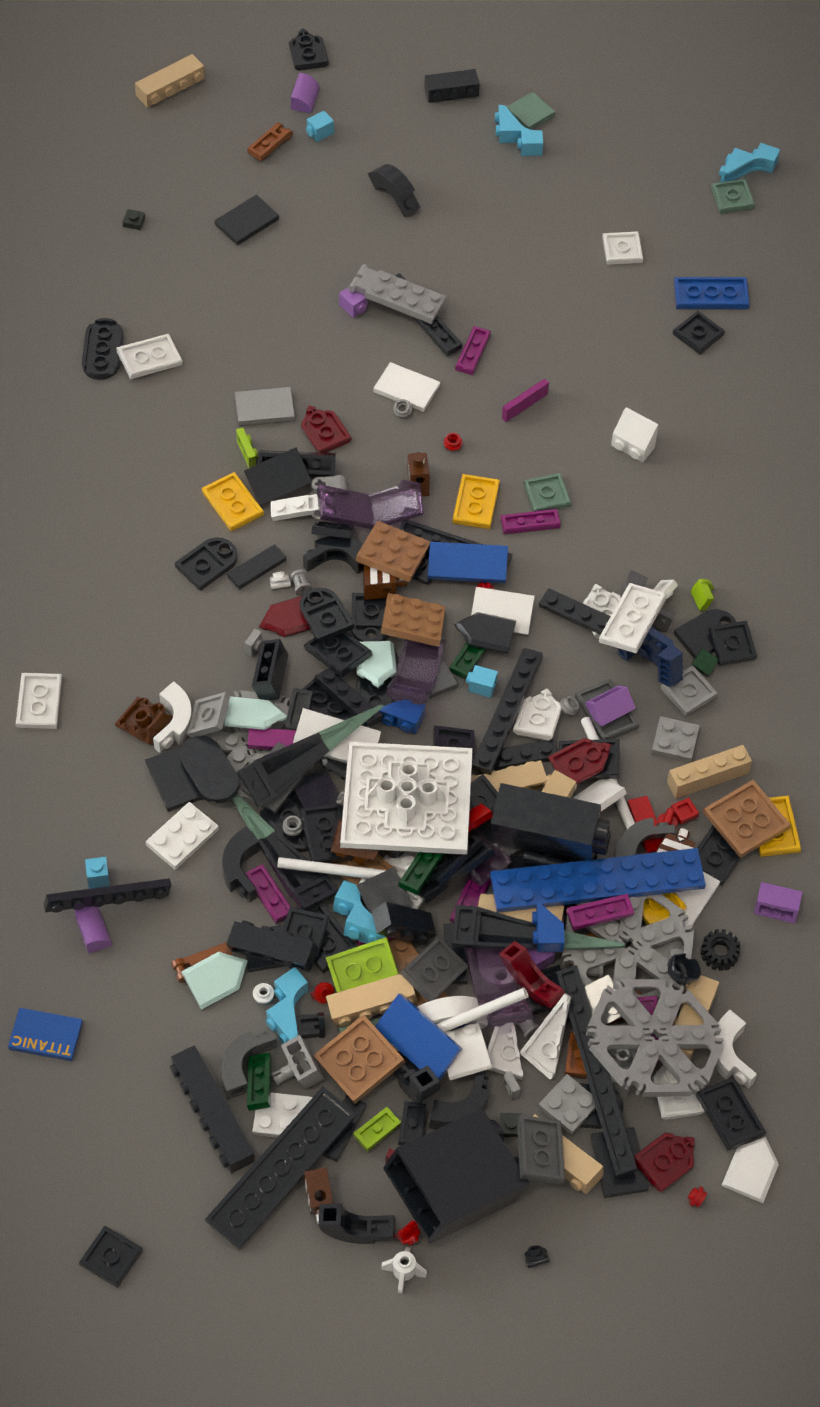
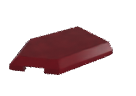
[301,405,352,453]
[259,595,312,637]
[548,738,611,784]
[634,1132,695,1192]

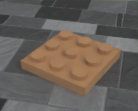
[355,521,430,582]
[380,593,446,647]
[703,780,791,858]
[313,1014,405,1104]

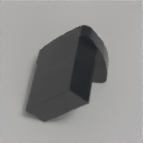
[296,1012,325,1039]

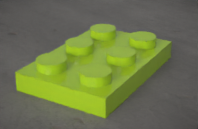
[326,937,399,993]

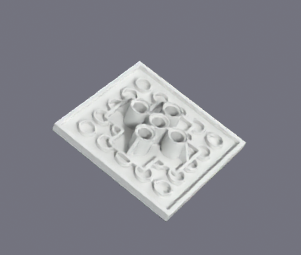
[340,742,472,854]

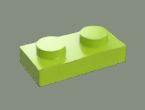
[236,428,258,468]
[353,1107,401,1152]

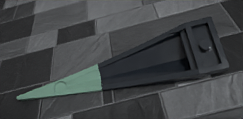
[237,705,384,807]
[232,793,338,911]
[451,905,625,950]

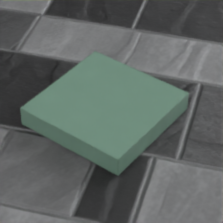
[507,92,555,130]
[711,179,755,214]
[523,473,571,511]

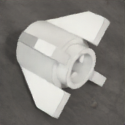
[381,1247,427,1294]

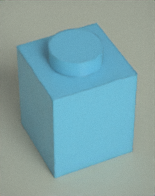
[306,111,334,142]
[466,665,498,698]
[85,857,110,889]

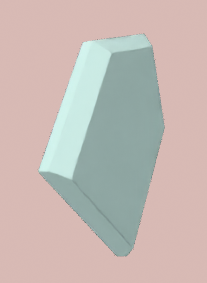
[356,641,397,688]
[224,696,287,730]
[181,952,248,1010]

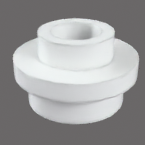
[253,983,274,1004]

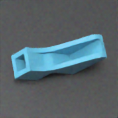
[495,105,543,156]
[719,143,780,182]
[333,880,386,944]
[266,967,308,1044]

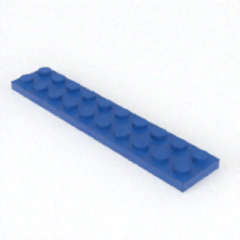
[490,848,706,913]

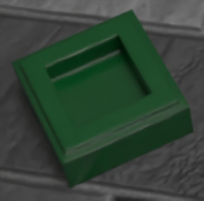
[691,648,718,676]

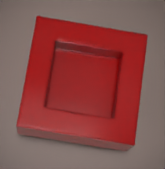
[671,797,699,825]

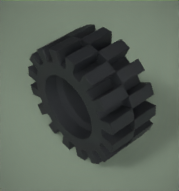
[701,929,741,971]

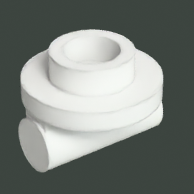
[270,571,291,590]

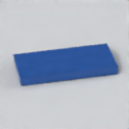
[674,277,749,309]
[428,542,508,583]
[375,993,463,1081]

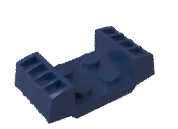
[618,627,683,687]

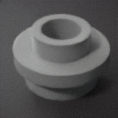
[393,399,412,418]
[560,696,579,716]
[282,816,303,836]

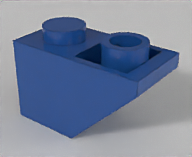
[379,698,426,734]
[532,904,565,952]

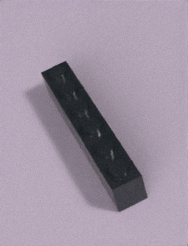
[170,1045,255,1174]

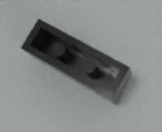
[424,69,480,103]
[252,639,288,700]
[371,902,436,945]

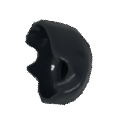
[667,953,701,985]

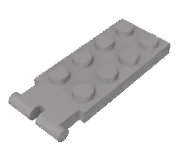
[348,264,446,324]

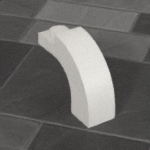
[153,681,192,753]
[417,996,488,1029]
[714,1010,757,1089]

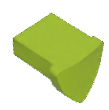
[690,579,714,611]

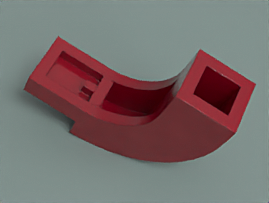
[499,941,566,1008]

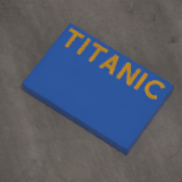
[8,1008,83,1061]

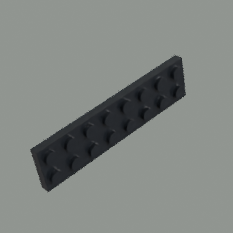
[205,1086,356,1250]

